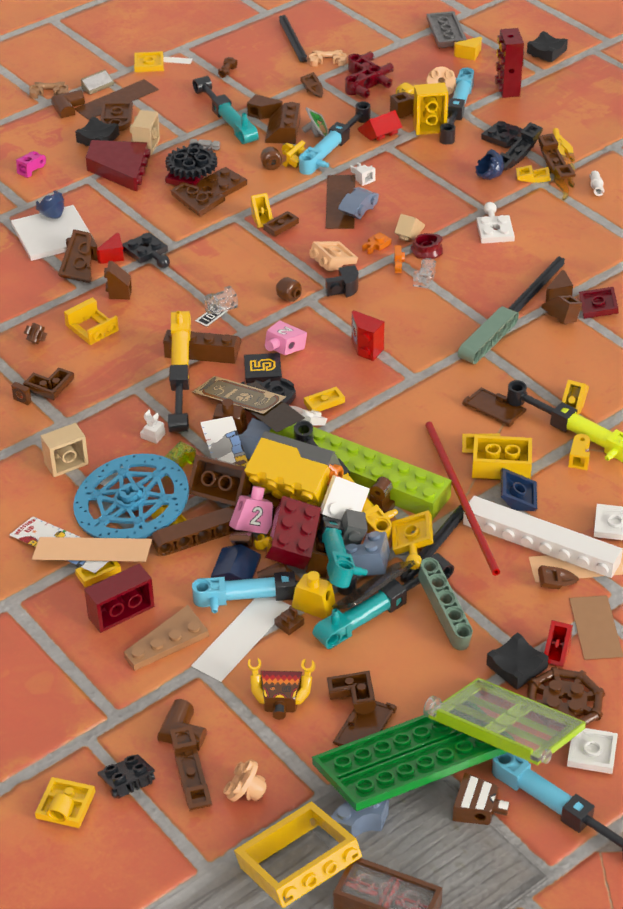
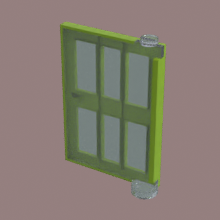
[423,678,586,765]

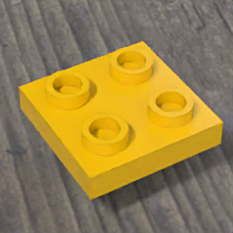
[35,777,95,828]

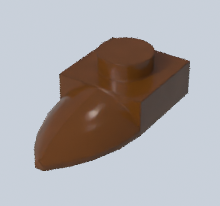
[300,72,323,97]
[538,565,579,589]

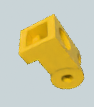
[568,434,590,470]

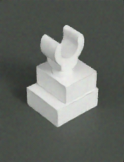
[350,163,376,186]
[140,410,166,444]

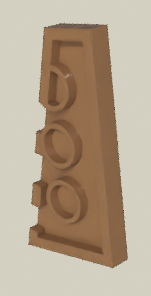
[124,605,209,671]

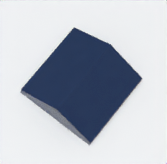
[501,468,537,511]
[211,544,261,581]

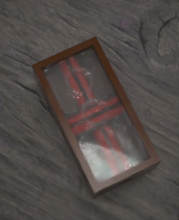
[333,858,443,909]

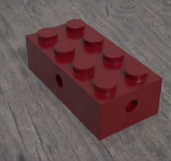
[495,28,524,98]

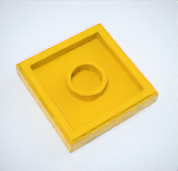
[134,51,164,72]

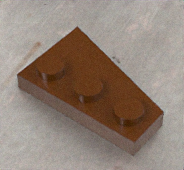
[171,182,226,217]
[58,229,92,284]

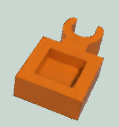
[362,232,391,254]
[394,245,405,273]

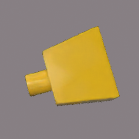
[292,571,336,619]

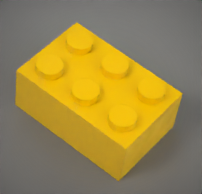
[413,82,448,135]
[472,435,532,480]

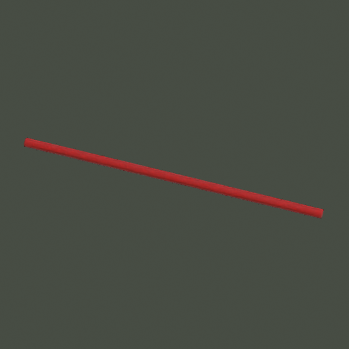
[425,422,500,576]

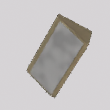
[81,70,115,95]

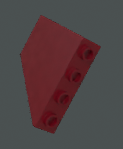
[86,140,150,191]

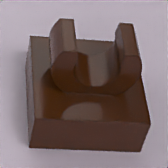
[274,606,304,635]

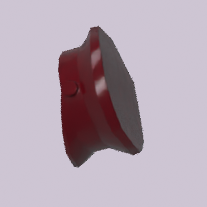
[410,233,443,259]

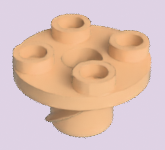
[426,67,456,95]
[223,759,267,802]

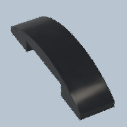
[501,122,543,170]

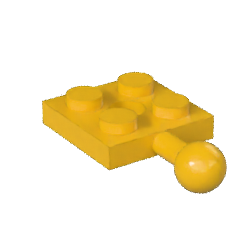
[392,510,433,569]

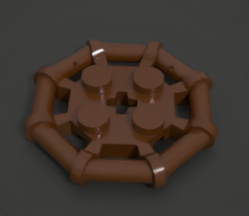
[527,666,605,729]

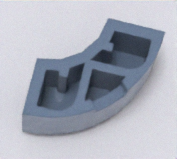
[338,187,379,219]
[239,418,271,459]
[330,799,389,838]

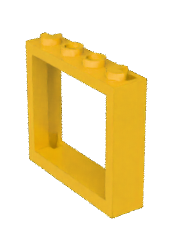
[234,801,362,908]

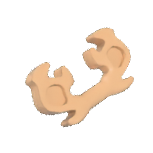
[309,50,347,67]

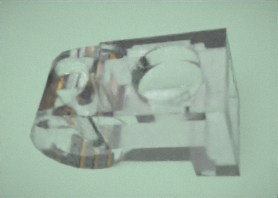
[413,258,436,289]
[204,286,238,314]

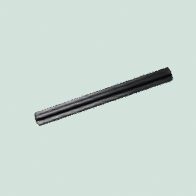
[279,15,307,62]
[508,256,565,312]
[400,505,464,583]

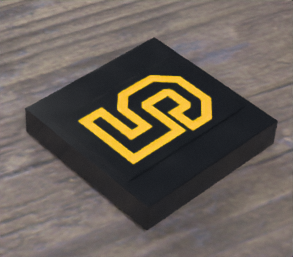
[244,353,282,383]

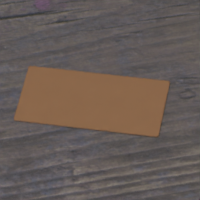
[569,596,623,660]

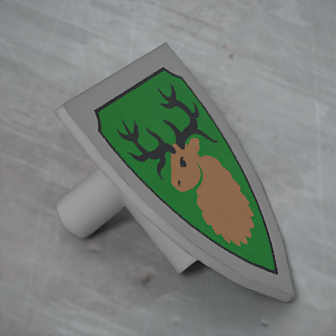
[302,107,329,138]

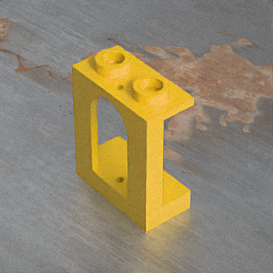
[64,297,119,345]

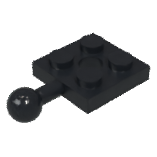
[481,121,534,148]
[122,232,170,268]

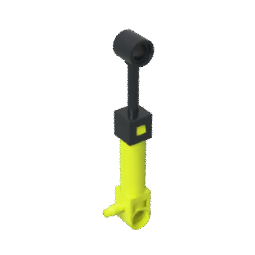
[507,380,623,462]

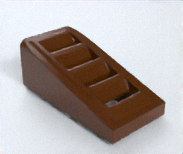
[230,530,253,547]

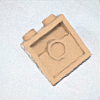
[309,241,358,271]

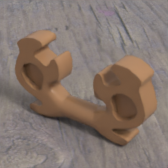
[29,82,69,99]

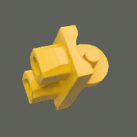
[282,140,306,168]

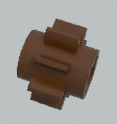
[24,323,47,344]

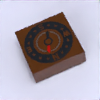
[11,382,32,405]

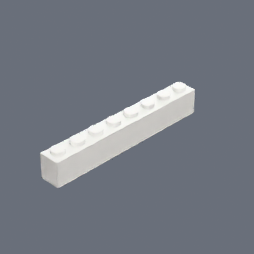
[463,496,623,578]

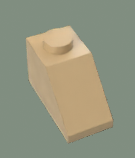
[395,214,425,241]

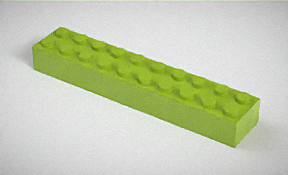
[269,423,452,521]

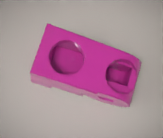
[16,151,46,178]

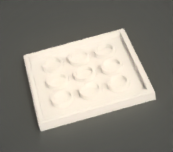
[11,205,94,261]

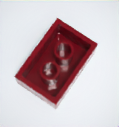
[265,496,321,570]
[84,564,155,633]

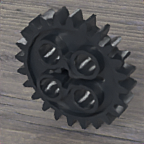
[165,145,218,179]

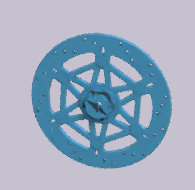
[73,454,189,539]

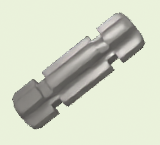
[190,139,220,150]

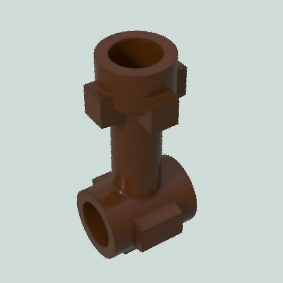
[218,57,238,78]

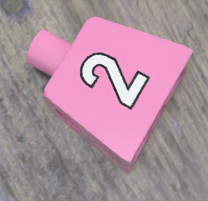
[265,321,307,355]
[229,486,273,534]

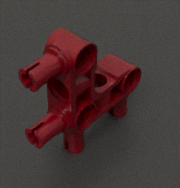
[345,51,394,99]

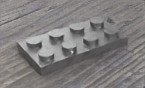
[426,11,467,48]

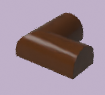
[51,90,85,118]
[23,367,74,400]
[327,670,376,714]
[157,699,207,751]

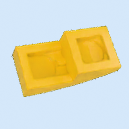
[516,165,551,183]

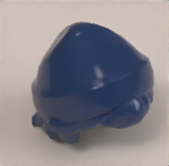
[475,149,504,180]
[36,190,64,219]

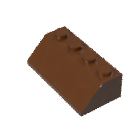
[163,330,242,364]

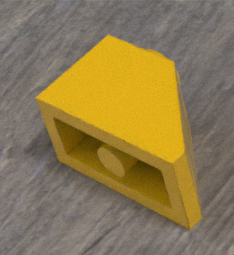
[562,380,589,414]

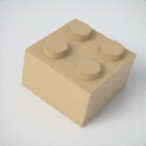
[130,110,160,155]
[40,423,89,477]

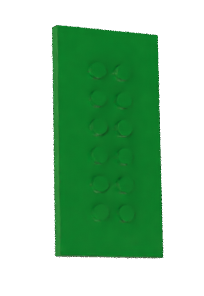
[312,703,513,812]

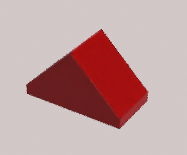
[96,233,124,264]
[544,620,573,667]

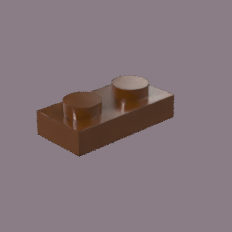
[263,211,299,237]

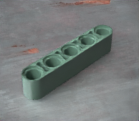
[458,306,519,364]
[418,557,473,650]

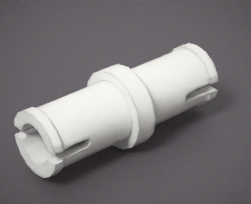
[589,171,604,196]

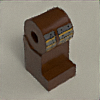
[369,477,395,513]

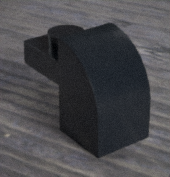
[325,265,358,297]

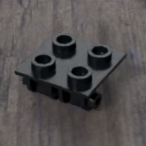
[97,754,155,799]

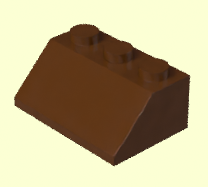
[265,102,300,144]
[189,455,253,506]

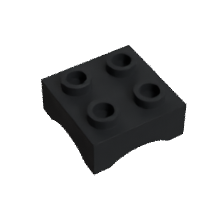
[527,31,568,62]
[75,117,119,146]
[486,633,549,690]

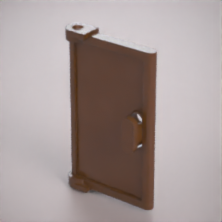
[462,387,526,427]
[333,701,397,746]

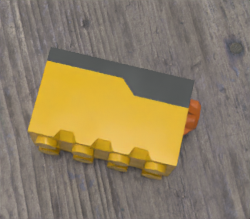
[244,431,344,508]

